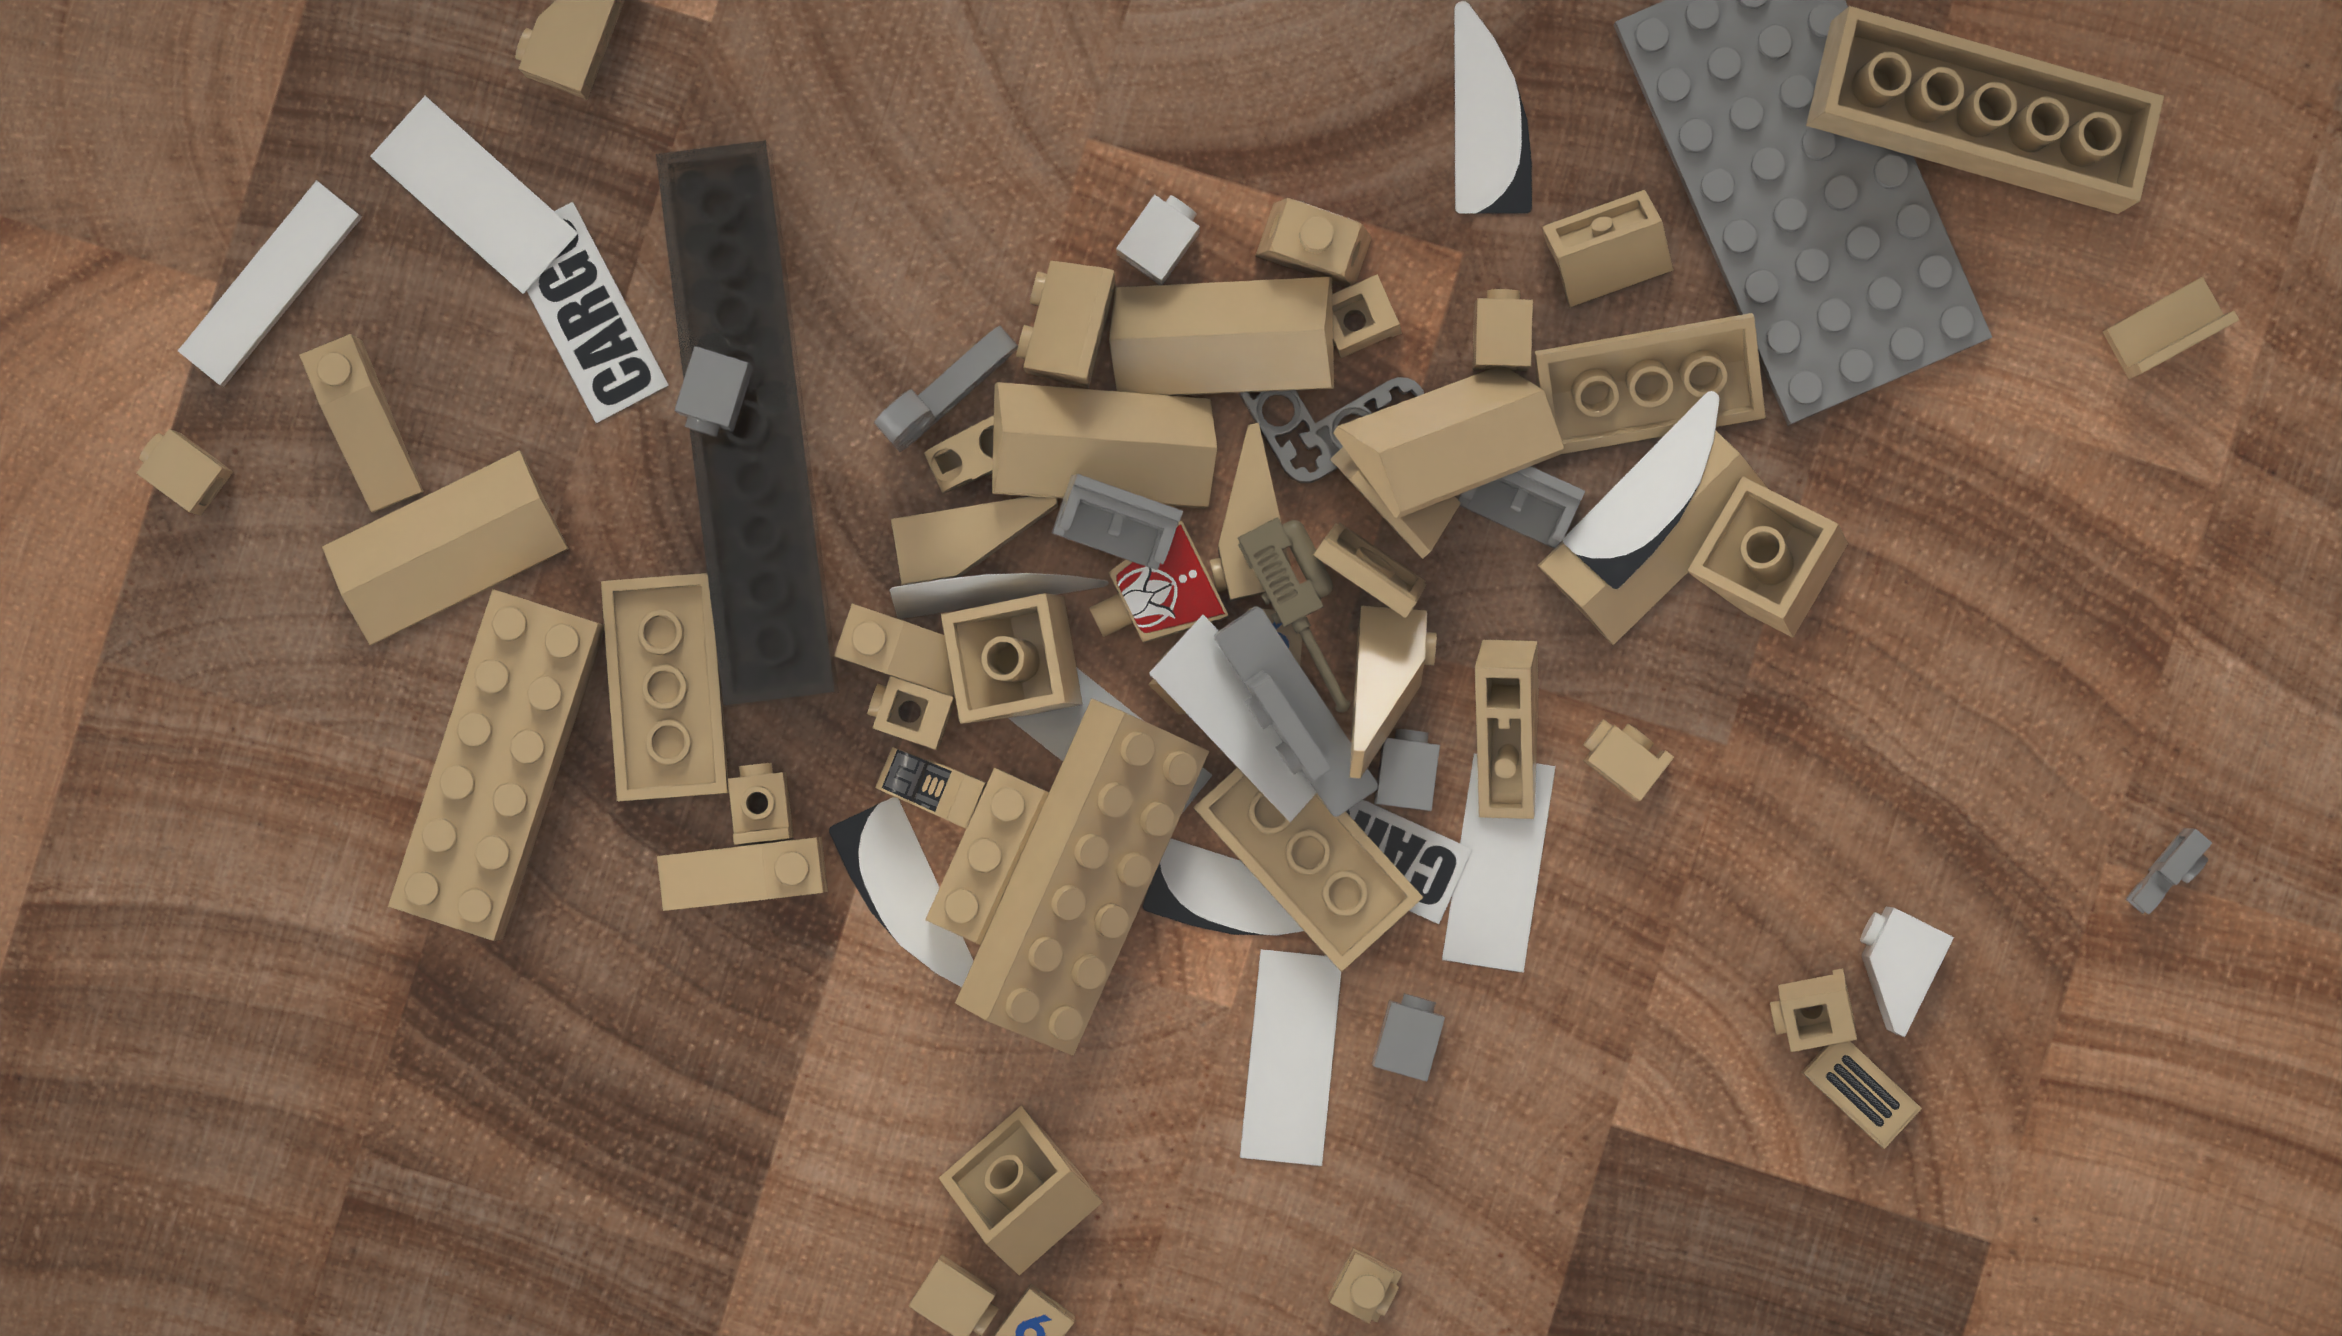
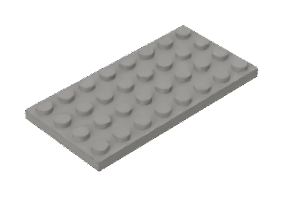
[1613,0,1992,426]

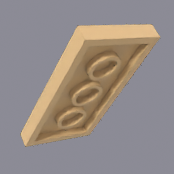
[601,573,729,801]
[1193,767,1423,972]

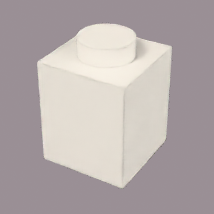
[1116,195,1200,285]

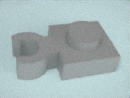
[2125,828,2212,914]

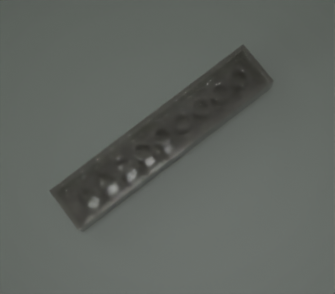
[656,140,839,707]

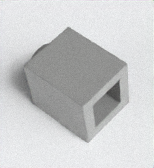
[674,346,753,437]
[1374,729,1440,811]
[1371,993,1445,1082]

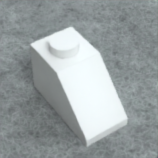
[1860,906,1954,1037]

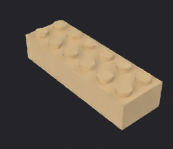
[1806,6,2164,214]
[388,589,604,941]
[955,698,1209,1056]

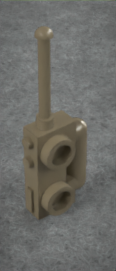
[1238,517,1350,712]

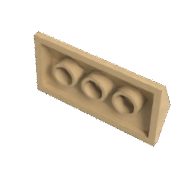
[1109,277,1334,396]
[1534,313,1766,455]
[1333,366,1564,519]
[992,382,1217,509]
[1537,430,1768,645]
[322,450,569,646]

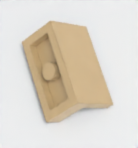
[1542,190,1673,307]
[2102,277,2239,379]

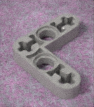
[874,326,1018,452]
[1238,377,1424,484]

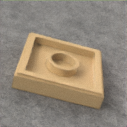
[1313,522,1427,618]

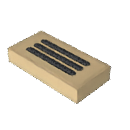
[1801,1041,1922,1149]

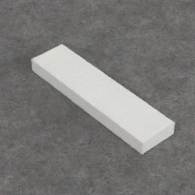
[178,180,362,387]

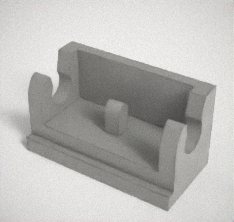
[1458,466,1585,549]
[1052,474,1183,570]

